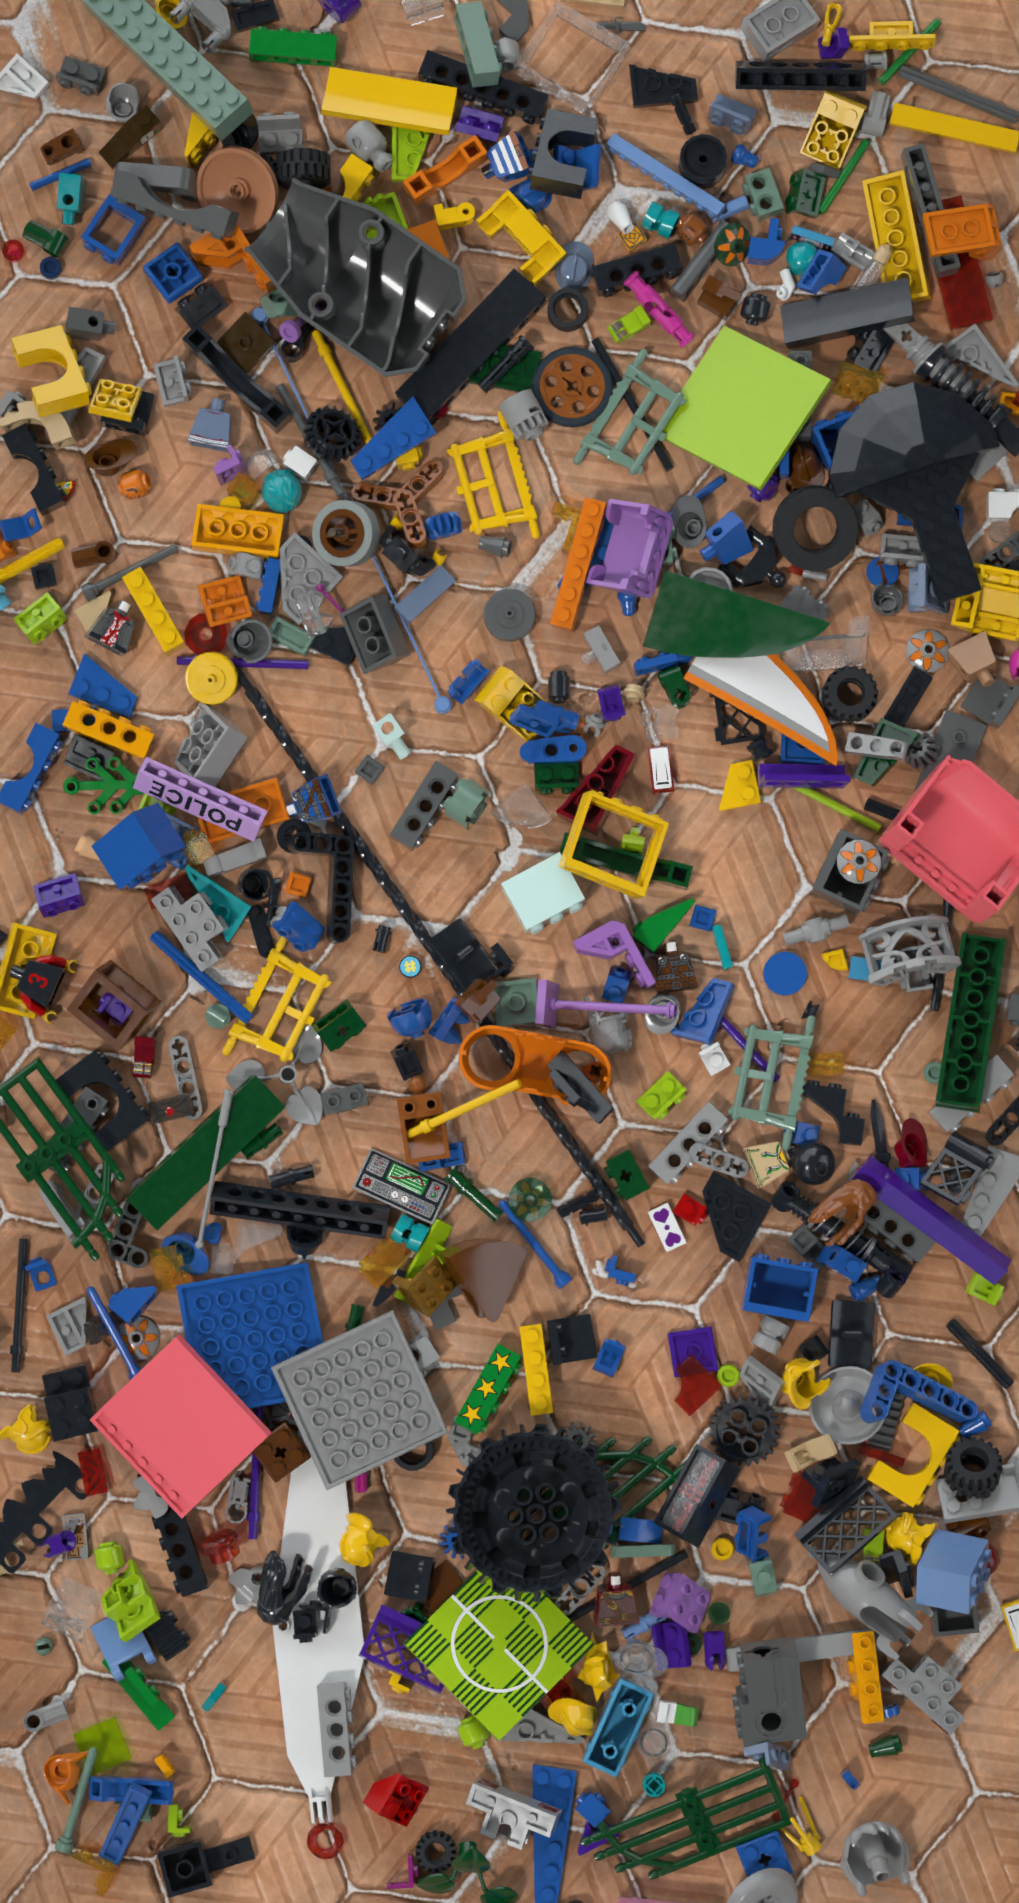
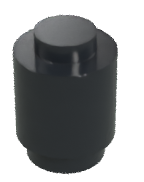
[548,671,570,704]

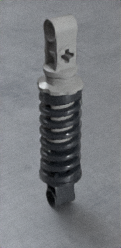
[881,323,1019,457]

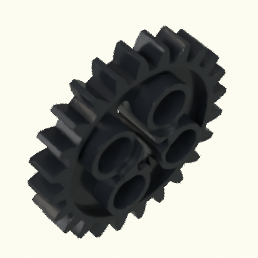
[708,1394,781,1467]

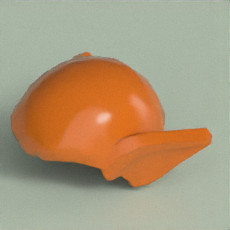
[43,1751,88,1805]

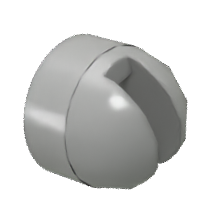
[985,271,1003,289]

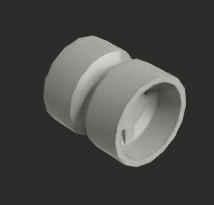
[751,1315,790,1355]

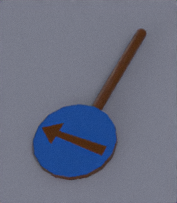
[866,557,925,586]

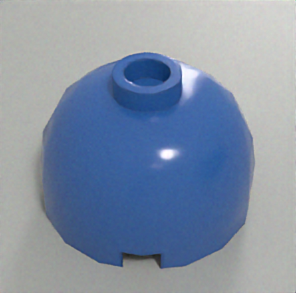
[387,998,432,1039]

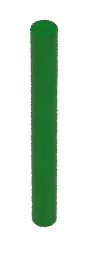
[877,18,941,86]
[819,139,870,215]

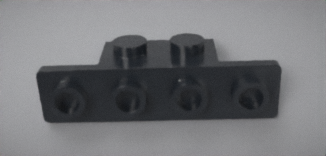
[548,1050,614,1124]

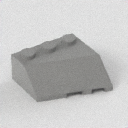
[174,702,248,787]

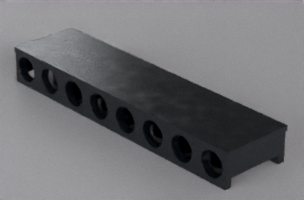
[395,269,546,424]

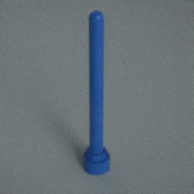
[499,1200,573,1290]
[87,1286,143,1380]

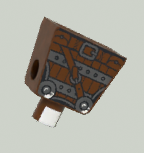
[655,942,698,994]

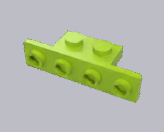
[394,1219,452,1305]

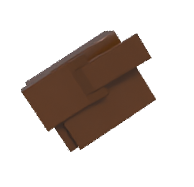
[697,275,742,321]
[454,979,501,1023]

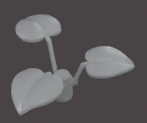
[226,1025,323,1126]

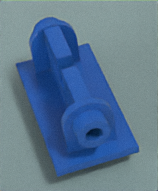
[447,659,490,704]

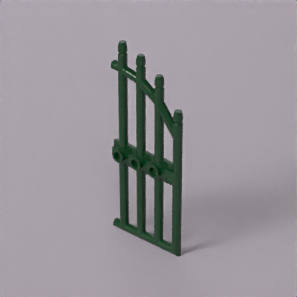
[0,1057,126,1261]
[511,1436,687,1598]
[580,1757,792,1880]

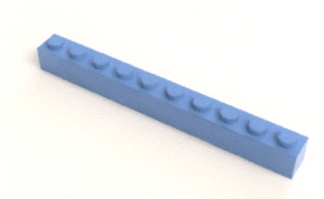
[606,133,725,220]

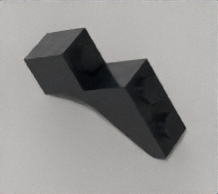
[802,1080,865,1146]

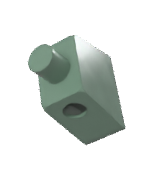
[746,1556,778,1599]

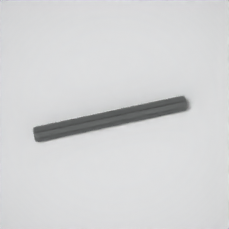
[898,65,1019,124]

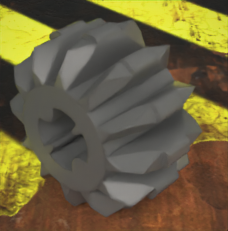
[905,732,940,770]
[563,1422,596,1449]

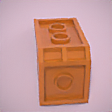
[922,203,1002,261]
[189,225,275,293]

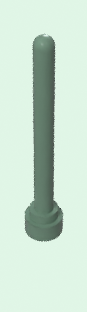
[55,1747,97,1854]

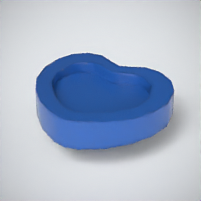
[203,1222,223,1245]

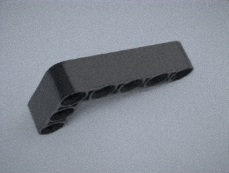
[287,832,354,944]

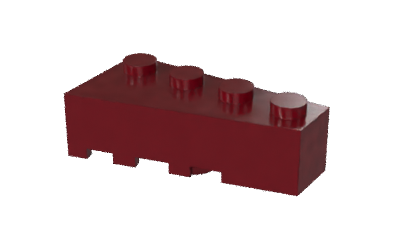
[555,744,637,836]

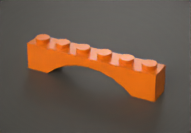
[550,497,607,633]

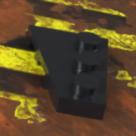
[629,64,698,108]

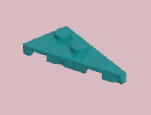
[185,865,253,942]

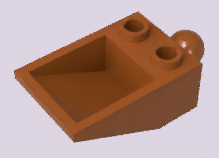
[397,1076,451,1164]

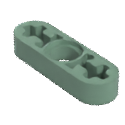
[610,1543,675,1558]

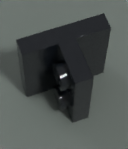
[802,1457,861,1509]

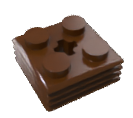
[253,1420,311,1483]

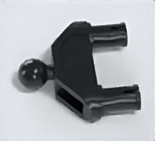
[718,525,786,588]

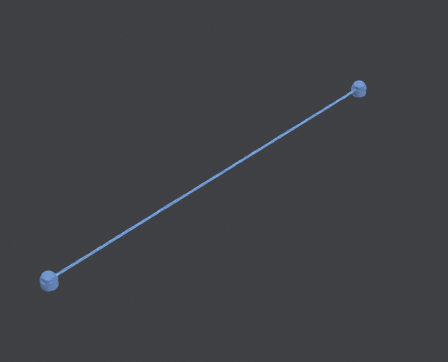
[251,307,452,715]

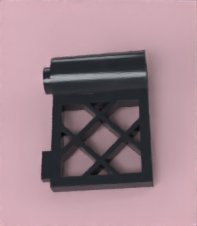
[708,692,764,745]
[920,1131,995,1206]

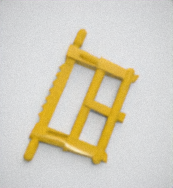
[446,411,540,539]
[222,936,332,1062]

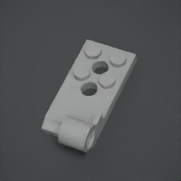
[936,1459,1019,1524]

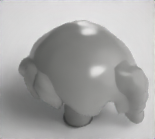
[840,1821,910,1897]

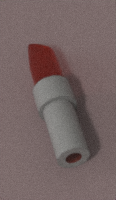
[786,565,828,582]

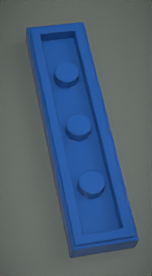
[98,1782,152,1866]

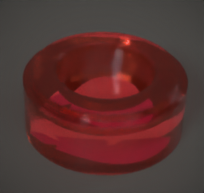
[2,240,25,263]

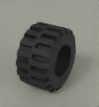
[276,148,331,189]
[821,665,878,723]
[944,1437,1003,1499]

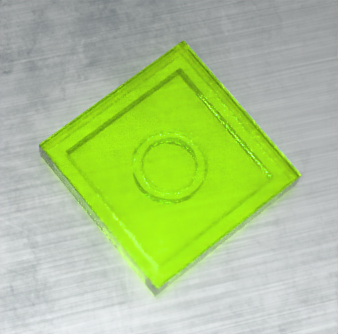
[73,1716,132,1776]

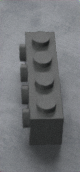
[48,1087,110,1175]

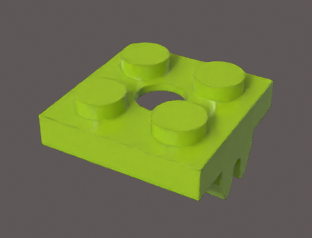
[363,191,408,239]

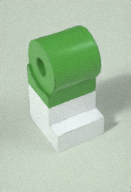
[656,1699,700,1727]

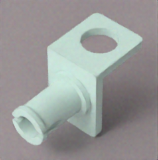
[373,713,411,760]

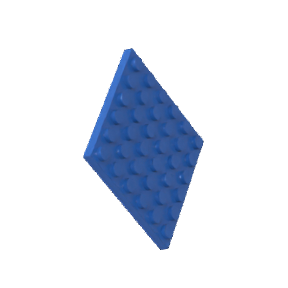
[176,1262,323,1409]

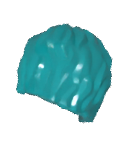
[262,469,302,513]

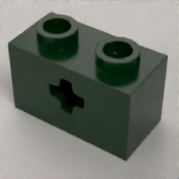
[311,999,366,1052]
[604,1149,650,1201]

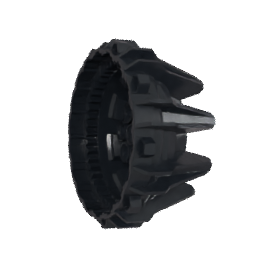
[446,1423,623,1603]

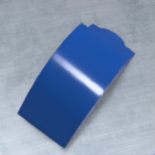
[747,218,785,266]

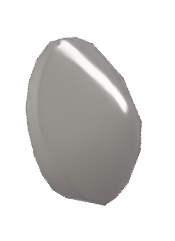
[644,992,681,1034]

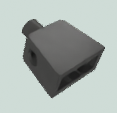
[65,307,116,341]

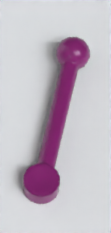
[316,584,345,613]

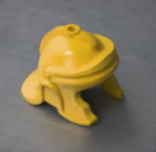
[782,1358,831,1410]
[0,1404,51,1454]
[885,1512,935,1567]
[340,1513,390,1567]

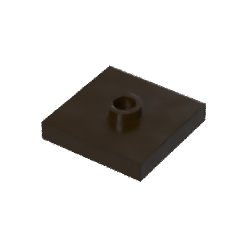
[217,312,277,374]

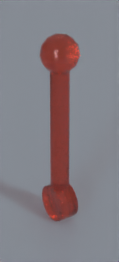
[771,1779,799,1821]

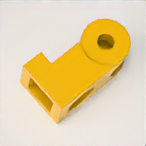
[433,202,475,231]

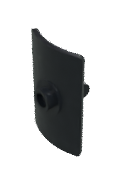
[427,918,499,992]
[828,1300,875,1369]

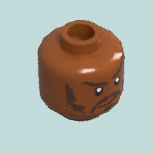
[675,214,708,246]

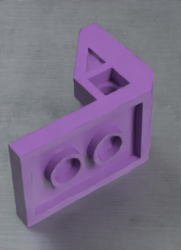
[572,920,656,990]

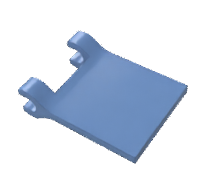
[90,1617,157,1682]

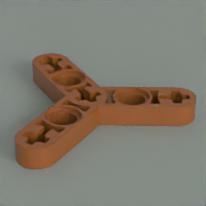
[352,460,444,549]

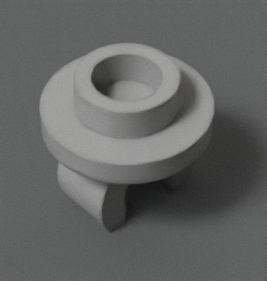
[583,713,606,737]

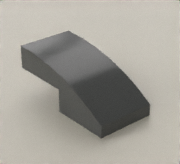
[787,1225,834,1273]

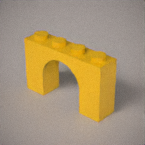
[11,325,92,418]
[866,1402,960,1508]

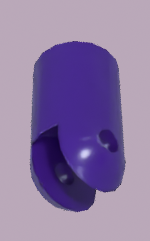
[39,1530,76,1558]
[703,1631,726,1671]

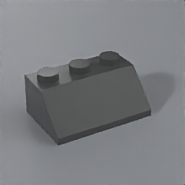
[339,595,411,674]

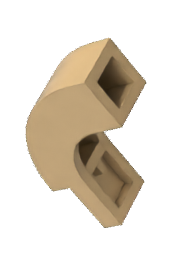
[0,401,77,450]

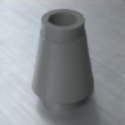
[478,536,512,558]

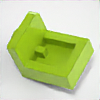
[965,1271,1004,1306]

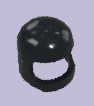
[237,868,275,901]

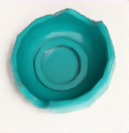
[786,241,817,277]

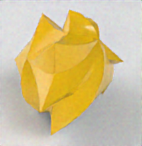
[577,1632,620,1703]

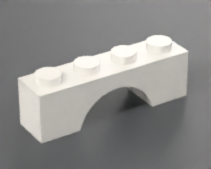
[986,488,1019,522]

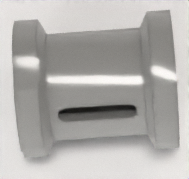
[864,51,887,72]

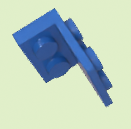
[553,144,601,191]

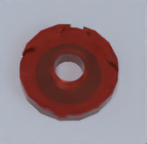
[184,613,228,655]

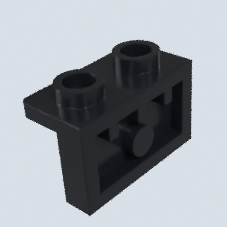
[174,283,228,329]
[844,329,894,377]
[715,1487,766,1527]

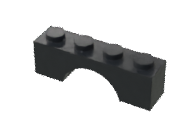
[2,424,66,516]

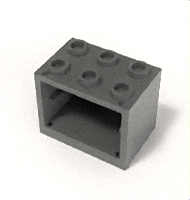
[810,829,890,915]

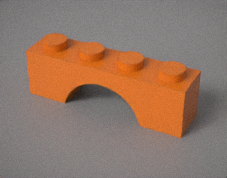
[403,135,487,206]

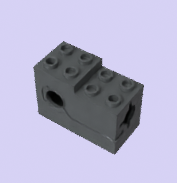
[732,1637,807,1747]

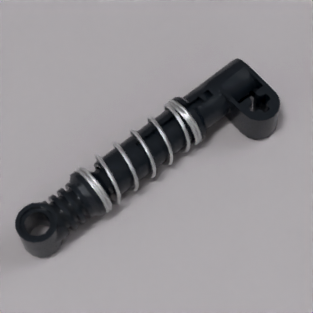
[771,1181,913,1299]

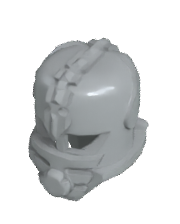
[584,997,632,1055]

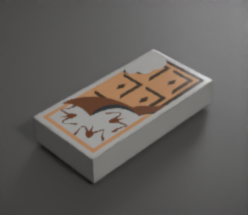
[62,1513,89,1561]

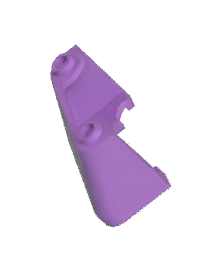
[586,499,673,599]

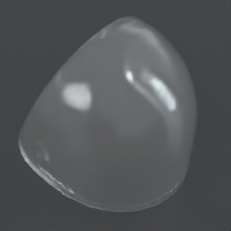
[245,449,283,485]

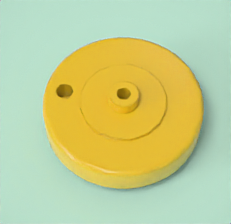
[185,652,238,705]

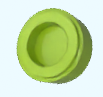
[717,1365,740,1387]

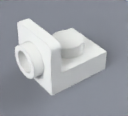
[698,1042,730,1076]

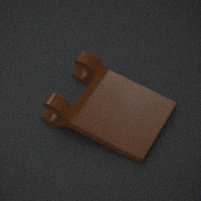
[421,1560,463,1616]

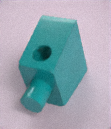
[57,173,86,226]

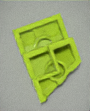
[101,1559,160,1643]

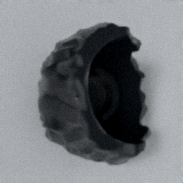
[317,1568,357,1609]

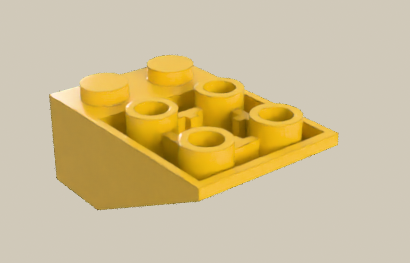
[800,91,867,170]
[184,113,217,169]
[474,666,547,742]

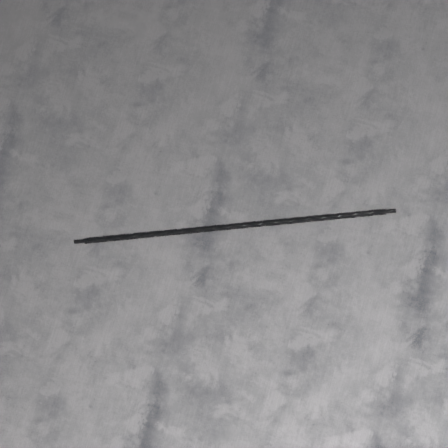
[237,669,645,1248]

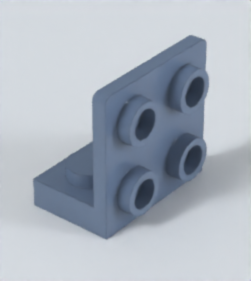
[707,94,757,136]

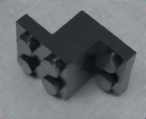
[42,1365,98,1442]

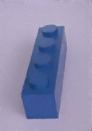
[256,557,280,615]

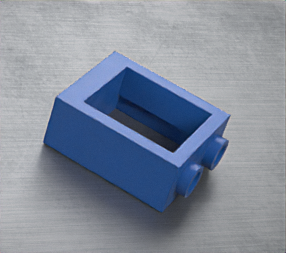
[81,194,147,265]

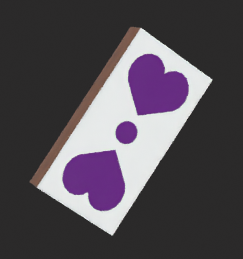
[647,1203,686,1252]

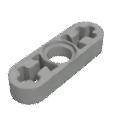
[689,1143,749,1178]
[555,1565,605,1616]

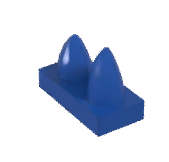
[428,997,470,1044]

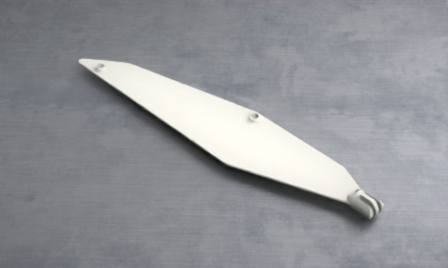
[273,1431,364,1825]

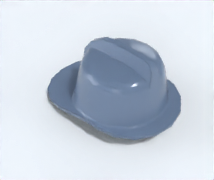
[556,241,593,291]

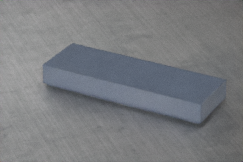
[394,565,456,624]

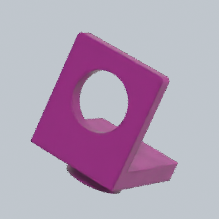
[386,1854,418,1889]

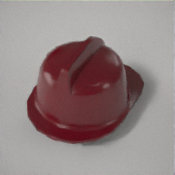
[894,1118,927,1168]

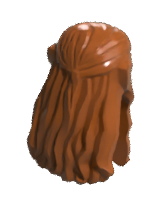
[808,1179,878,1247]

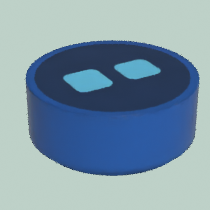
[883,1703,900,1718]

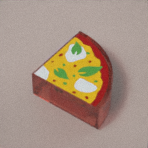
[55,481,76,502]

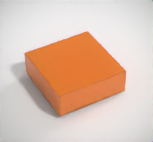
[285,871,312,899]

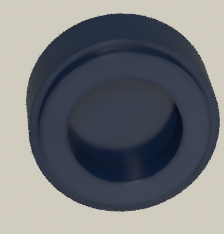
[39,257,62,280]

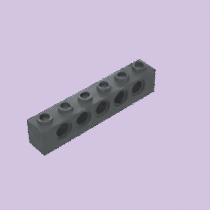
[901,143,961,279]

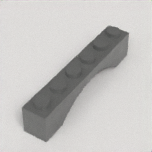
[110,170,240,240]

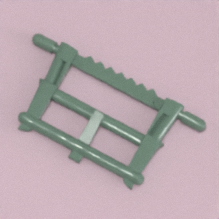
[573,349,687,475]
[727,1015,816,1151]

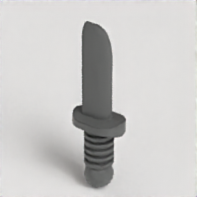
[596,18,646,34]

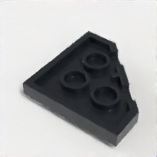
[702,1172,771,1262]

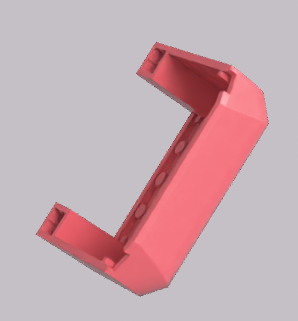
[879,755,1019,924]

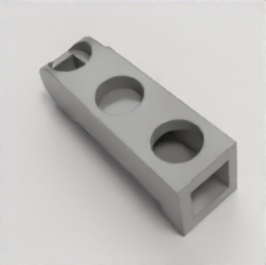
[845,732,909,761]
[202,838,268,877]
[40,1181,89,1240]

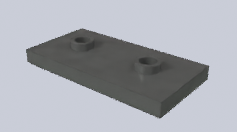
[914,709,987,791]

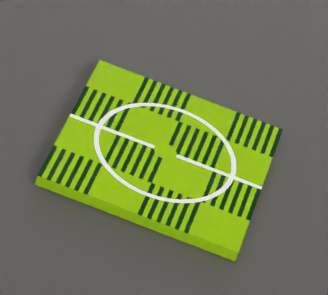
[404,1570,594,1741]

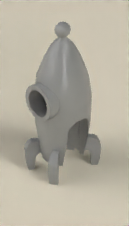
[807,1546,934,1660]

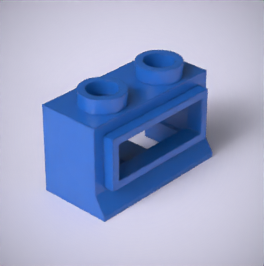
[734,1506,772,1563]

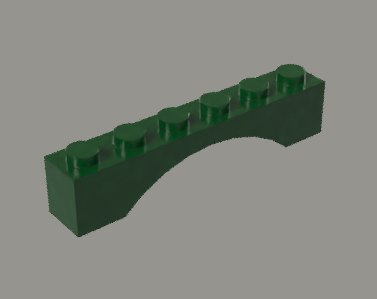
[560,832,693,890]

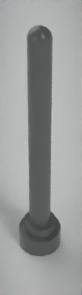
[80,545,178,602]

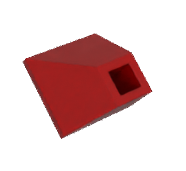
[362,1773,429,1827]

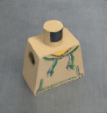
[742,1141,795,1189]

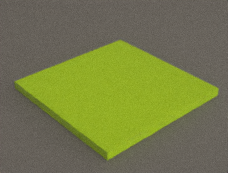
[663,326,832,491]

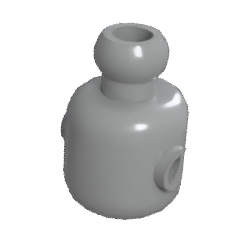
[345,120,393,172]

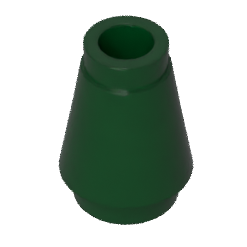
[868,1733,903,1758]

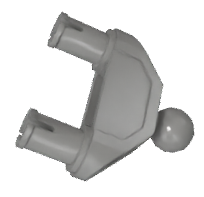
[169,0,231,54]

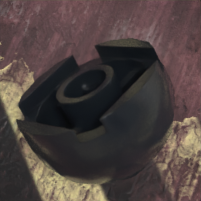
[790,1140,836,1186]

